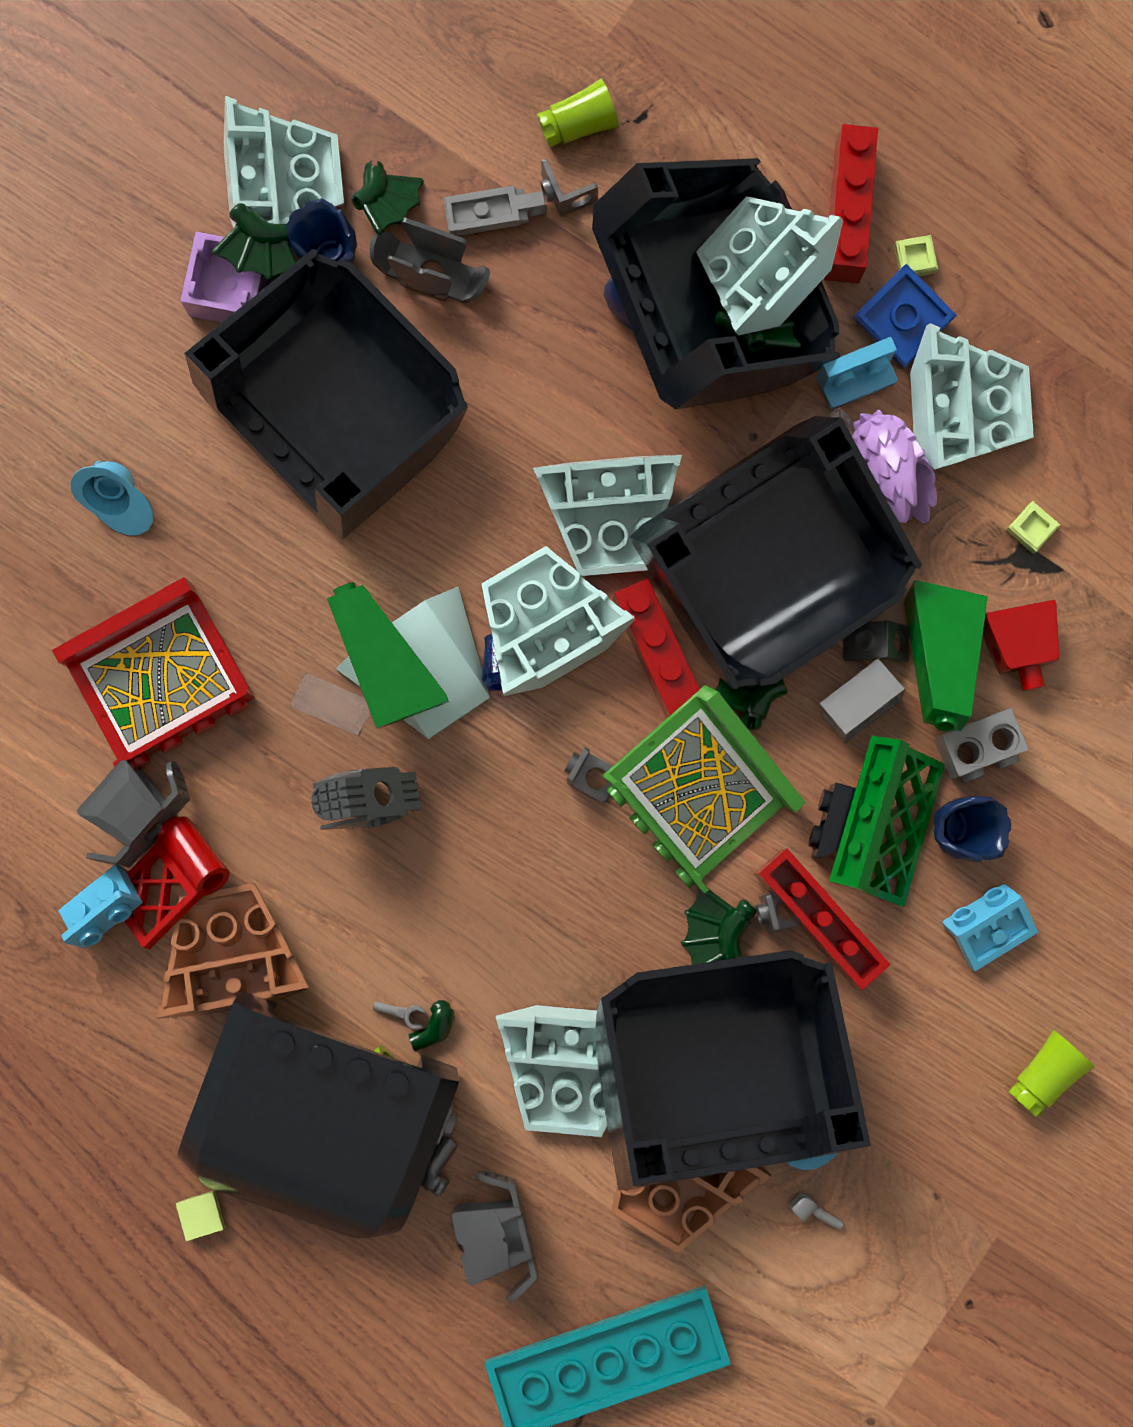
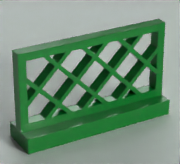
[829,735,945,907]

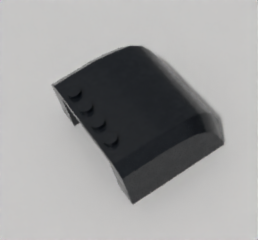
[592,158,840,409]
[184,249,468,539]
[629,416,922,689]
[595,950,871,1191]
[178,991,460,1238]

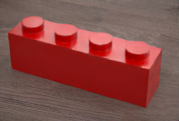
[823,124,878,283]
[613,578,700,718]
[754,848,891,990]

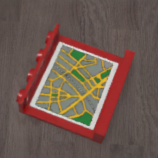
[52,577,255,770]

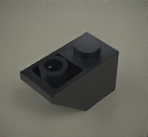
[808,782,856,859]

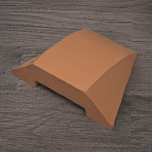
[156,883,310,1019]
[611,1166,771,1254]

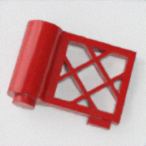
[125,816,230,950]

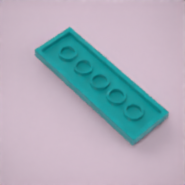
[485,1285,731,1427]

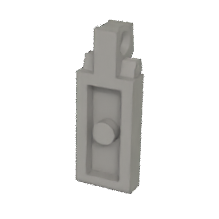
[443,185,546,236]

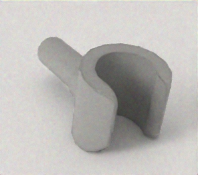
[373,1001,426,1029]
[789,1193,843,1230]

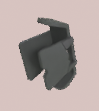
[369,218,490,303]
[77,760,190,868]
[311,767,422,830]
[452,1170,538,1303]

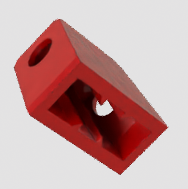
[983,599,1059,691]

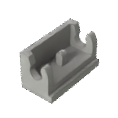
[819,659,905,744]

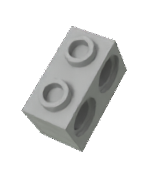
[934,708,1029,783]

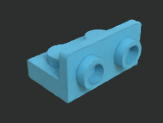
[816,337,898,409]
[58,865,143,949]
[942,884,1039,971]

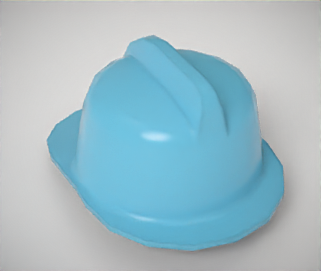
[70,460,153,536]

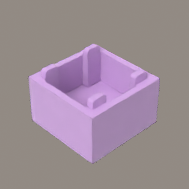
[180,232,271,322]

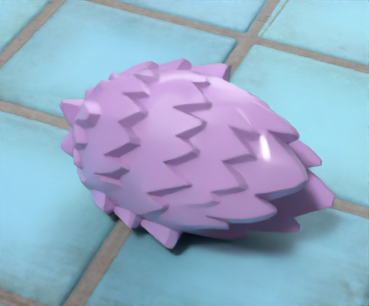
[852,410,937,524]

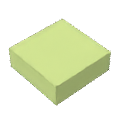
[893,235,938,277]
[1006,501,1060,554]
[176,1190,226,1241]

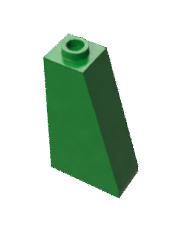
[904,580,988,732]
[327,582,449,729]

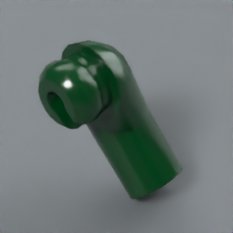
[408,1000,455,1052]

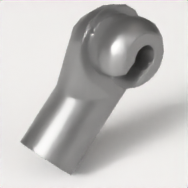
[422,1136,458,1196]

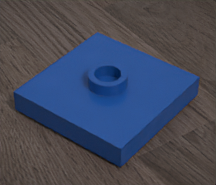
[852,264,957,369]

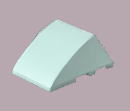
[224,96,344,228]
[696,196,843,336]
[910,323,1034,470]
[533,455,682,576]
[482,546,635,696]
[336,587,490,739]
[496,1005,607,1137]

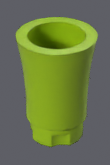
[537,78,619,147]
[1008,1029,1095,1117]

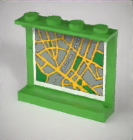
[602,685,806,893]

